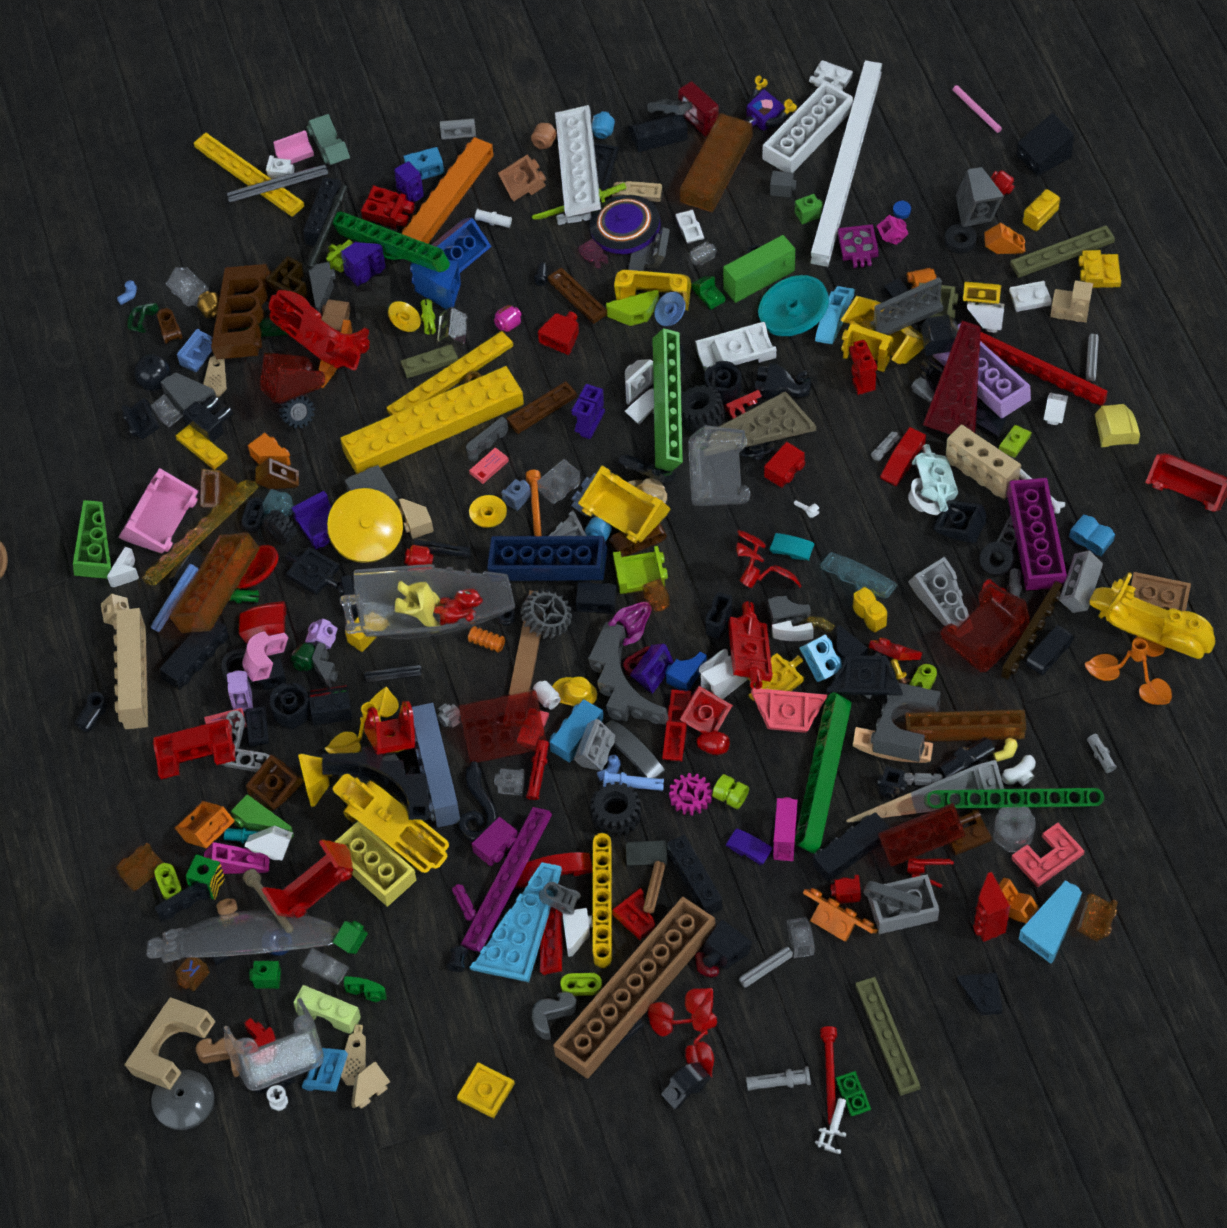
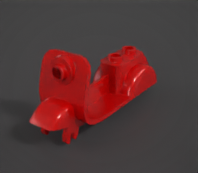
[269,290,370,370]

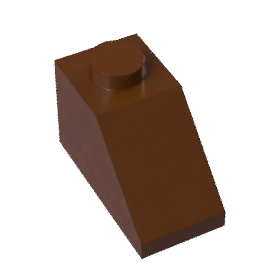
[256,458,299,489]

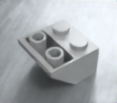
[574,719,616,771]

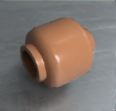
[531,123,556,149]

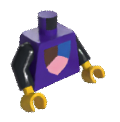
[744,76,797,130]

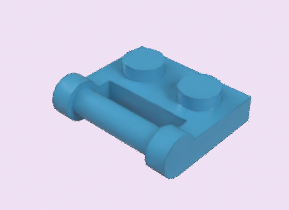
[302,1047,348,1092]

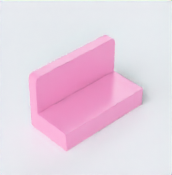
[273,131,314,164]

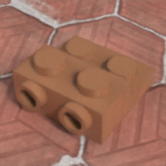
[498,155,546,201]

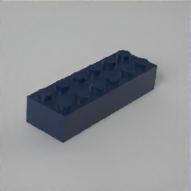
[487,536,607,581]

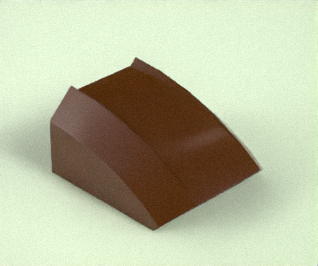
[246,755,304,811]

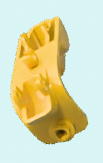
[1089,572,1215,659]
[333,774,449,873]

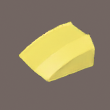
[1095,404,1140,447]

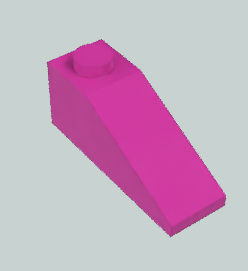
[204,842,269,874]

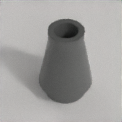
[911,377,935,404]

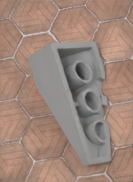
[908,557,973,640]

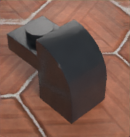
[661,1063,712,1109]

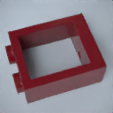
[678,81,719,137]

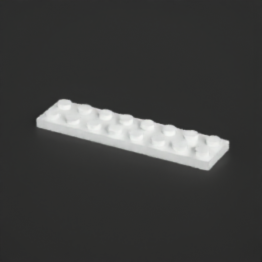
[555,105,601,217]

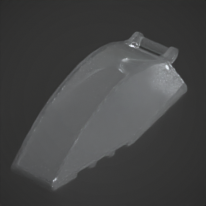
[339,564,515,639]

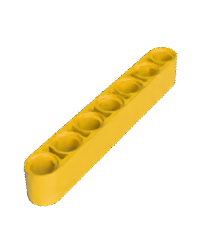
[593,833,612,968]

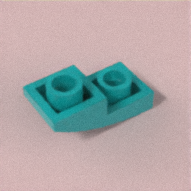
[770,533,814,561]

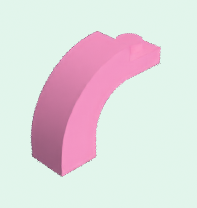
[243,631,288,682]

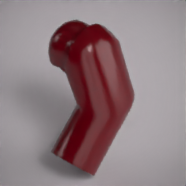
[695,952,719,978]

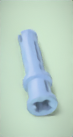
[603,771,664,791]

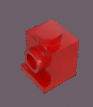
[830,875,861,903]

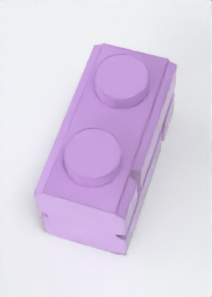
[227,670,253,711]

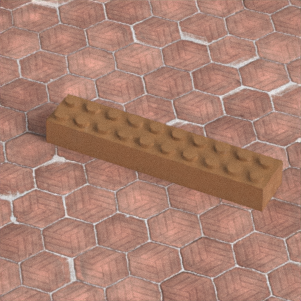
[553,897,716,1079]

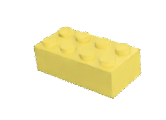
[335,822,417,907]

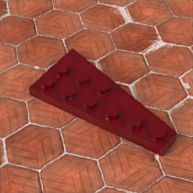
[923,321,981,435]

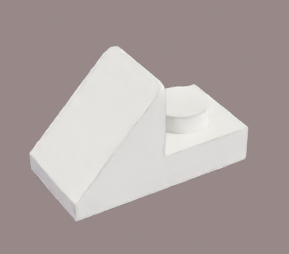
[107,547,139,587]

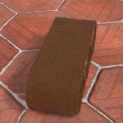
[609,523,667,557]

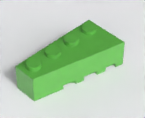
[73,500,111,579]

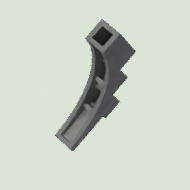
[588,622,669,725]

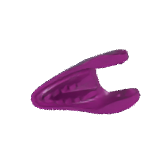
[608,602,652,646]

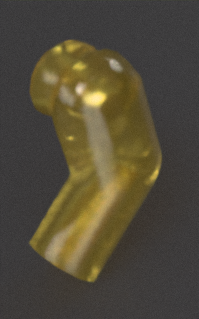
[805,616,834,633]

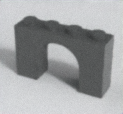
[870,683,940,762]

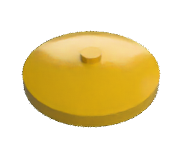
[327,488,403,563]

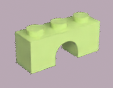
[294,985,361,1035]

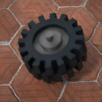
[279,393,315,428]

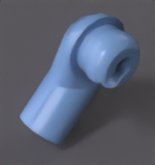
[117,280,137,305]
[597,755,621,781]

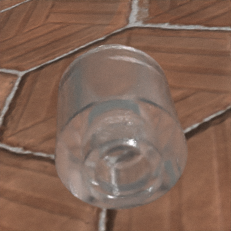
[689,242,717,265]

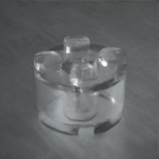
[993,805,1036,852]

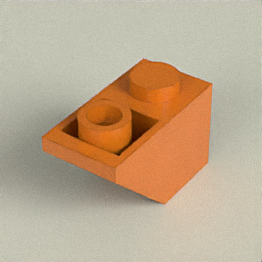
[984,223,1025,254]
[248,433,291,466]

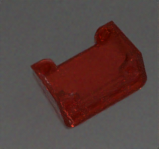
[260,352,325,404]
[940,583,1030,673]

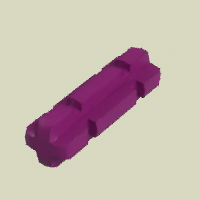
[452,884,477,921]

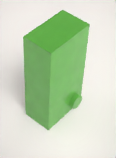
[723,235,795,303]

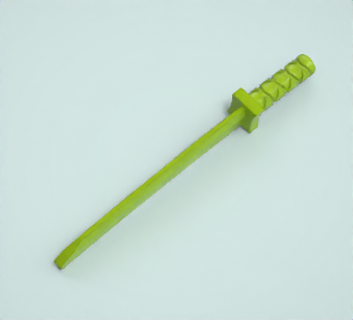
[532,182,627,219]

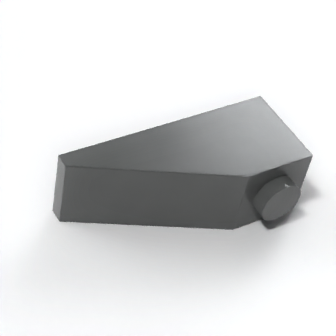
[309,262,336,316]

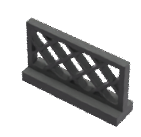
[870,277,943,335]

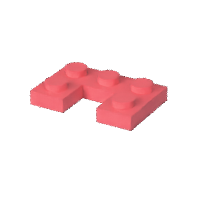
[1011,823,1085,888]

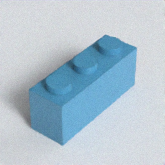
[549,699,603,763]

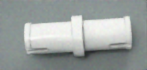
[475,209,512,228]

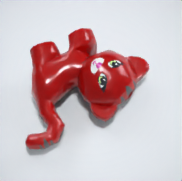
[434,589,483,625]

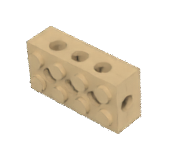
[946,424,1021,500]

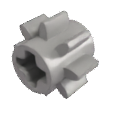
[437,703,461,728]

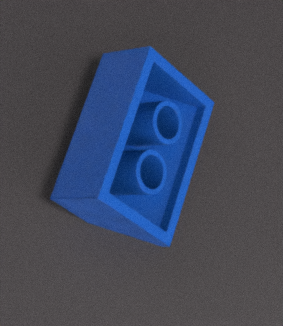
[432,218,492,272]

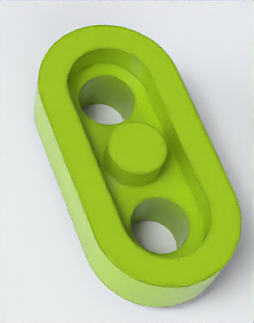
[909,664,937,689]
[154,863,182,900]
[561,973,602,996]

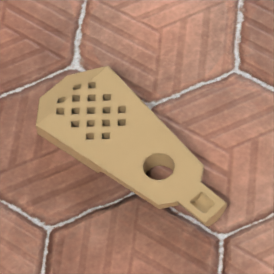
[203,355,227,397]
[341,1025,366,1085]

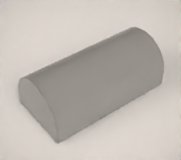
[440,119,476,139]

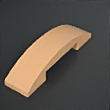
[853,727,933,763]

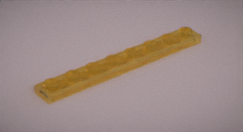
[142,480,259,586]

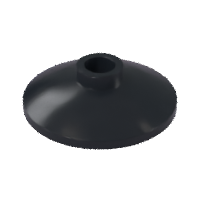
[738,441,775,460]

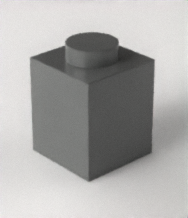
[770,171,797,198]

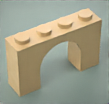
[125,997,215,1090]

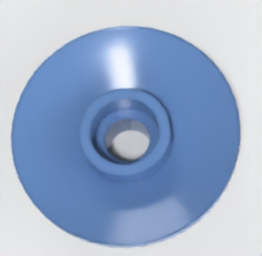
[655,292,685,326]

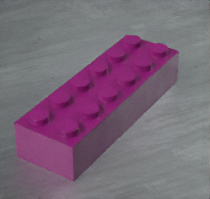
[1007,478,1067,591]

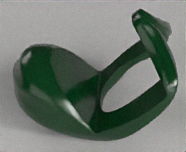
[127,303,159,333]

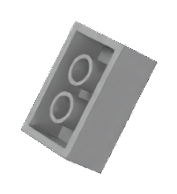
[868,874,939,934]

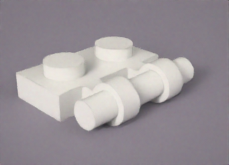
[809,60,853,91]

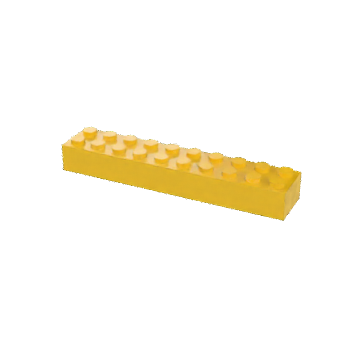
[340,366,524,474]

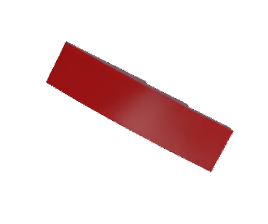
[663,690,691,761]

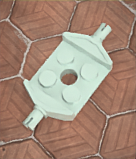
[912,444,958,512]

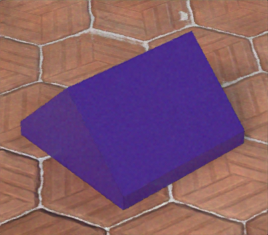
[630,644,674,694]

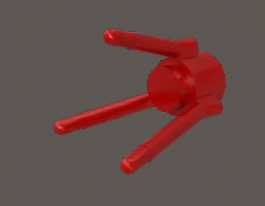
[907,857,954,888]

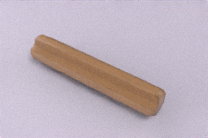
[643,861,665,913]

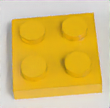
[457,1063,515,1118]

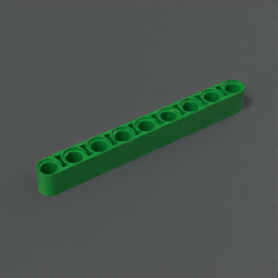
[332,212,450,272]
[795,692,851,853]
[924,788,1104,809]

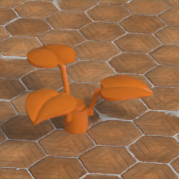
[1085,636,1172,705]

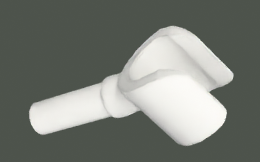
[794,501,819,518]

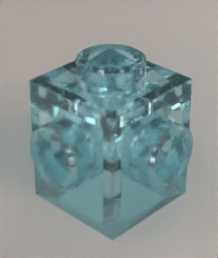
[263,489,294,517]

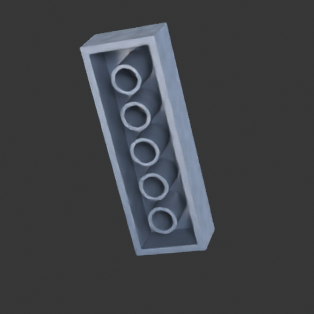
[412,703,460,828]

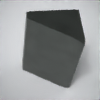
[626,840,667,867]

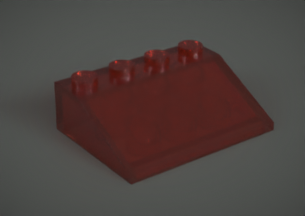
[459,689,546,763]

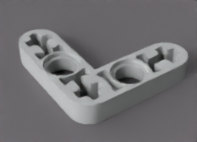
[221,711,270,772]

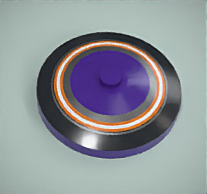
[590,195,660,254]

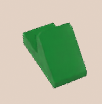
[691,276,725,310]

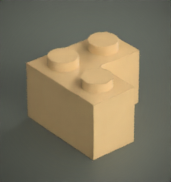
[1050,281,1093,322]

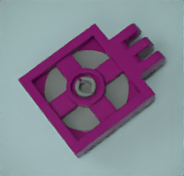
[837,224,879,268]

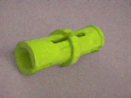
[421,299,436,335]

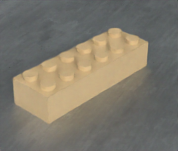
[113,608,148,729]

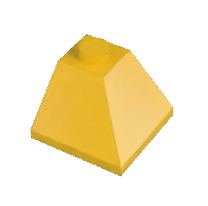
[298,754,332,807]

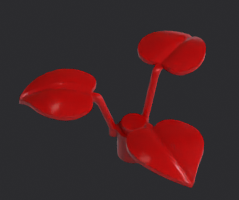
[736,530,801,588]
[648,988,717,1077]

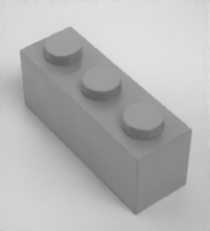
[1059,550,1103,613]

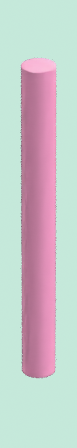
[953,85,1002,133]

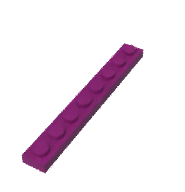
[461,807,552,952]

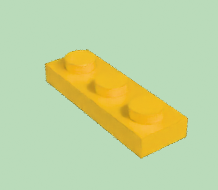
[176,425,228,470]

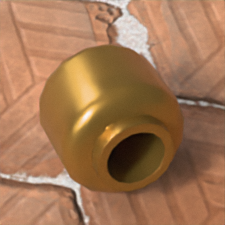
[197,291,220,319]

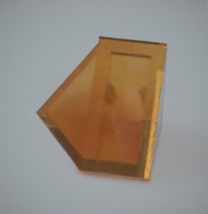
[200,469,242,508]

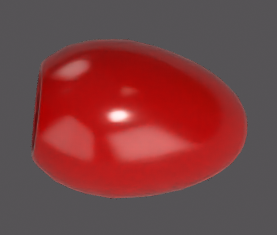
[697,732,730,755]

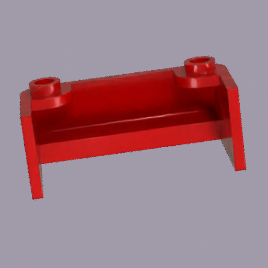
[1145,453,1227,512]
[261,840,353,918]

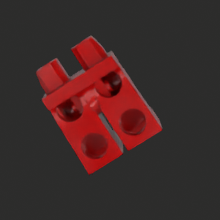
[361,186,414,229]

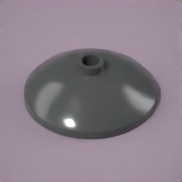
[151,1070,214,1130]

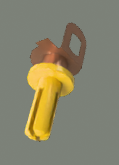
[891,659,911,684]

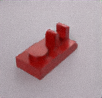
[723,390,762,420]

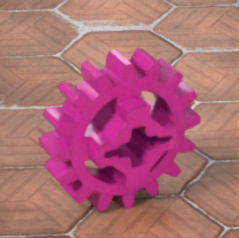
[669,773,712,815]

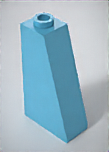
[1019,880,1082,963]

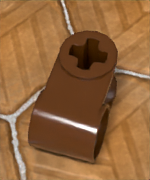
[157,308,183,344]

